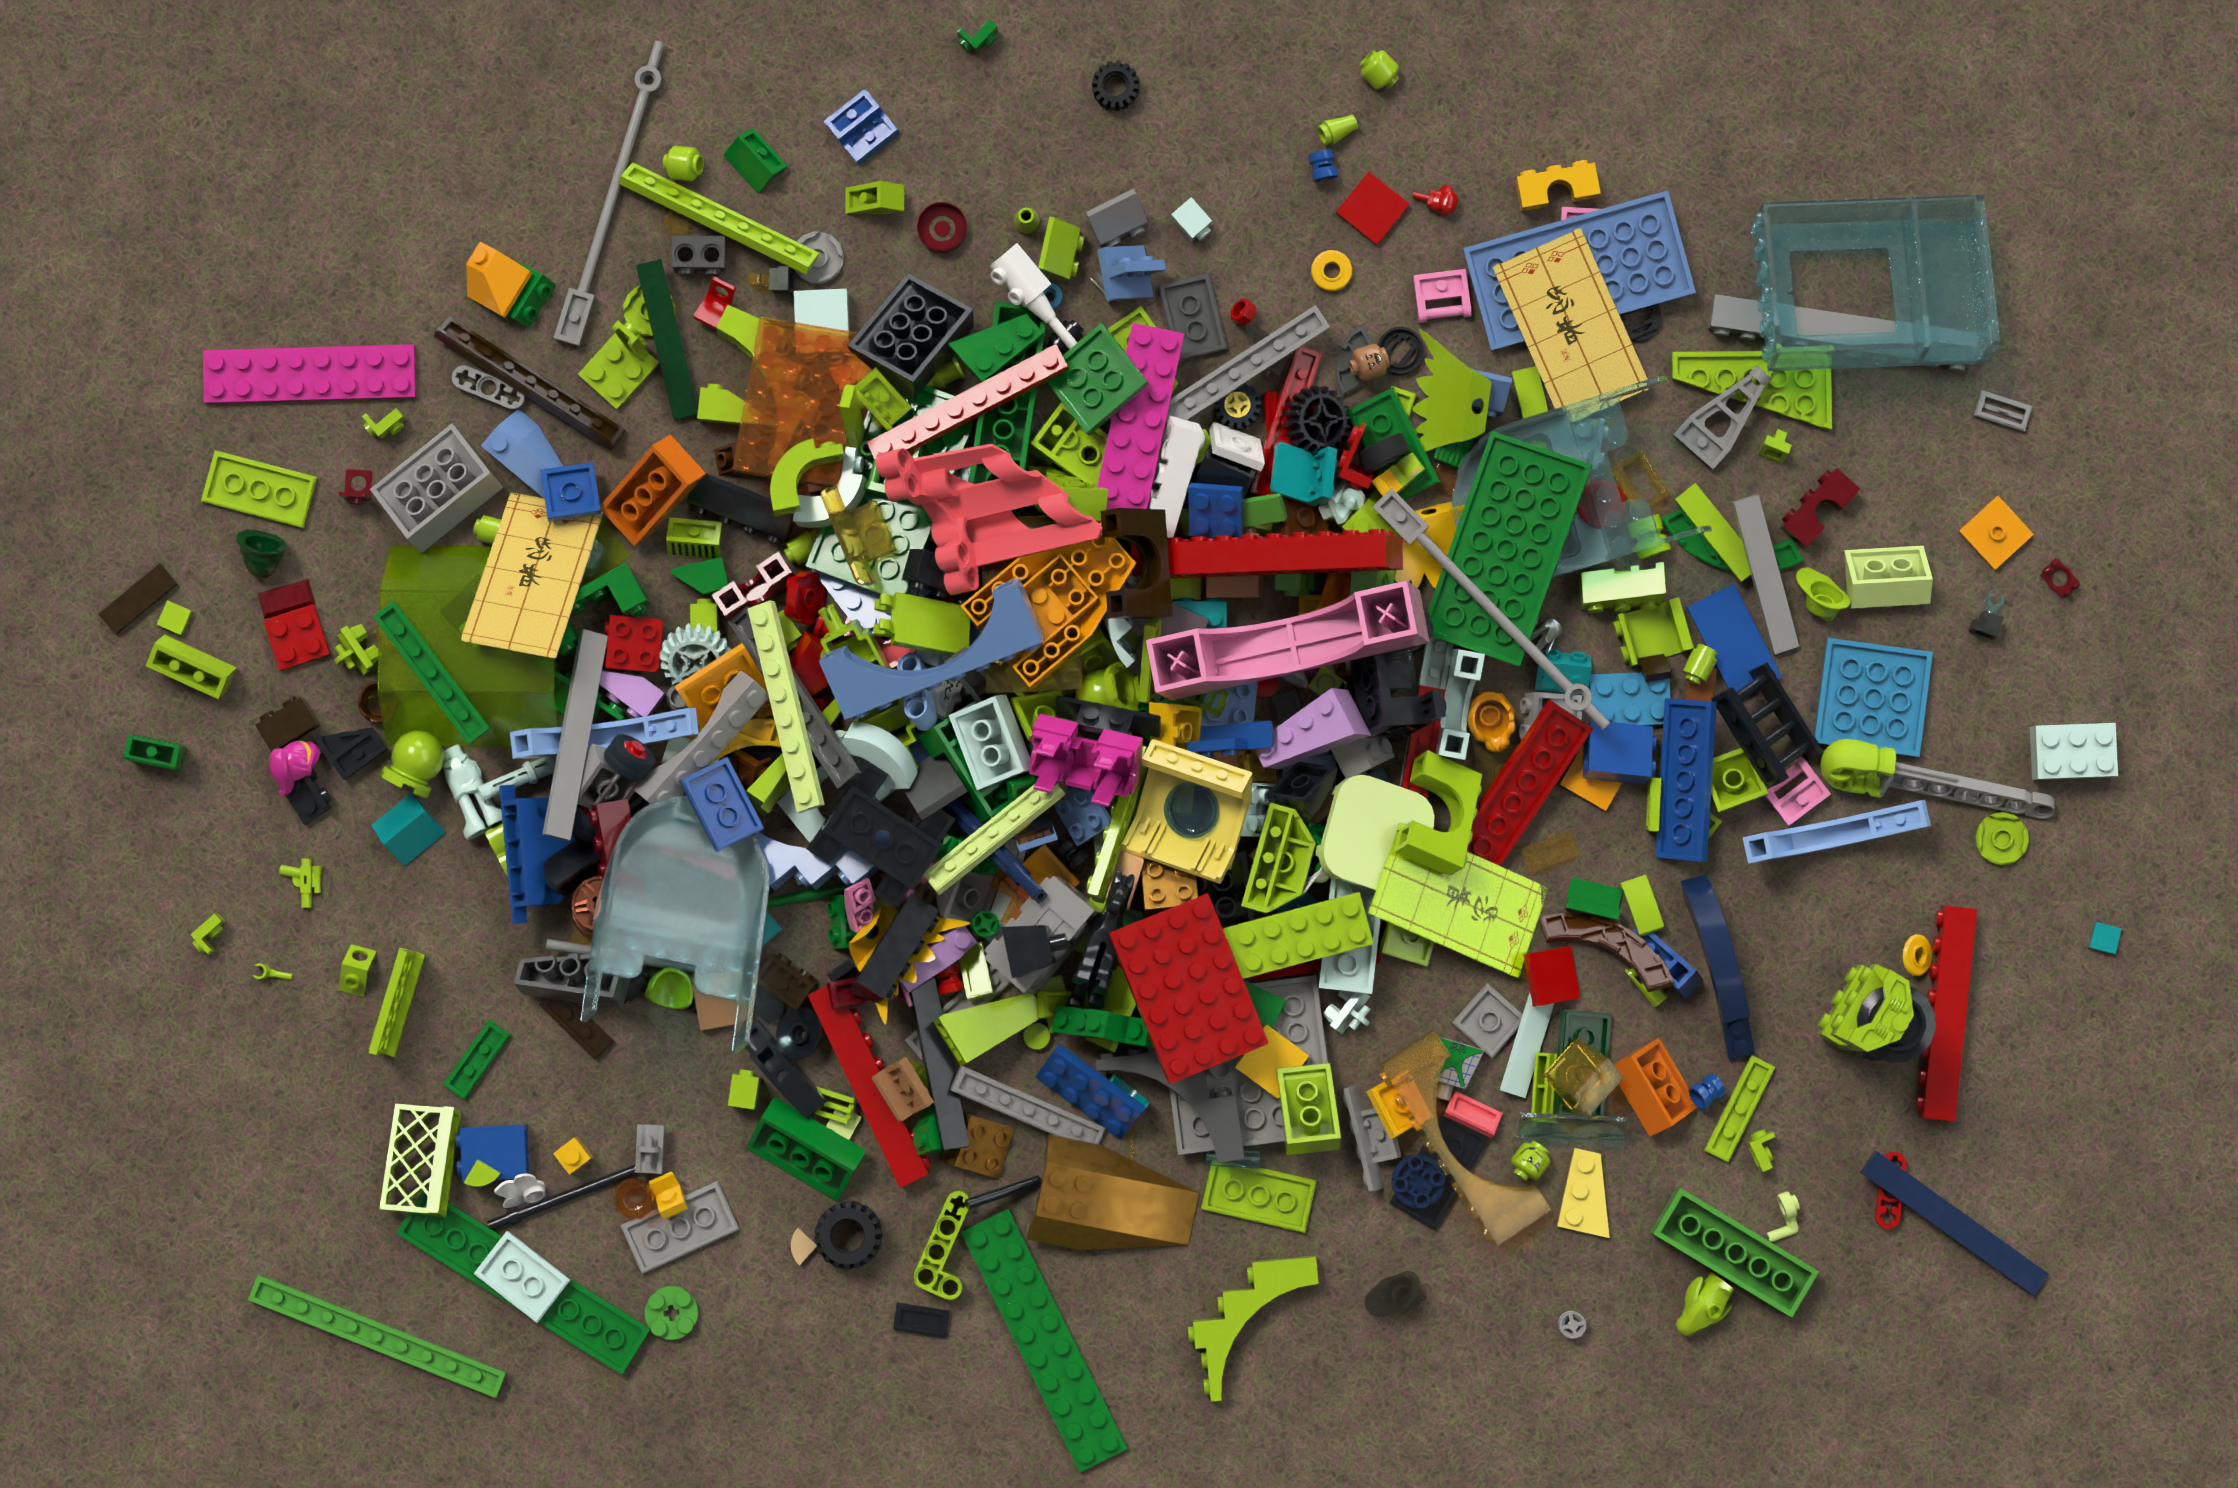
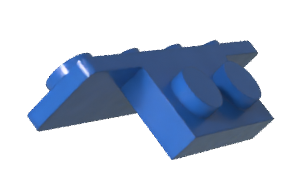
[1187,721,1274,758]

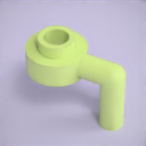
[1767,1191,1800,1243]

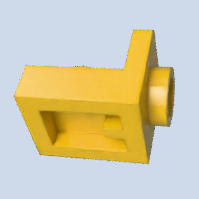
[649,1172,688,1220]

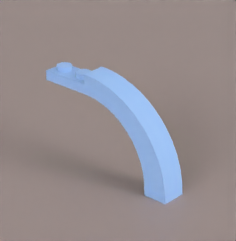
[510,708,699,759]
[1742,800,1931,864]

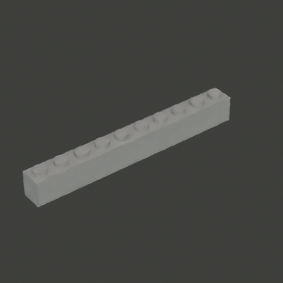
[1708,294,1977,371]

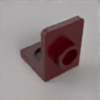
[339,469,372,505]

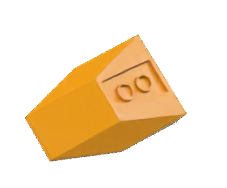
[961,523,1136,691]

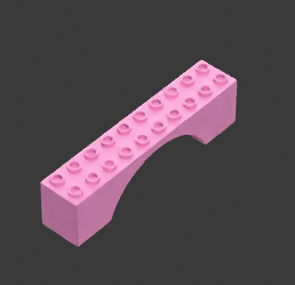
[1146,580,1430,700]

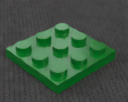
[1046,323,1150,435]

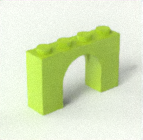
[1395,750,1482,876]

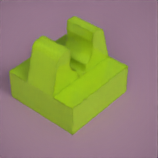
[1758,429,1792,464]

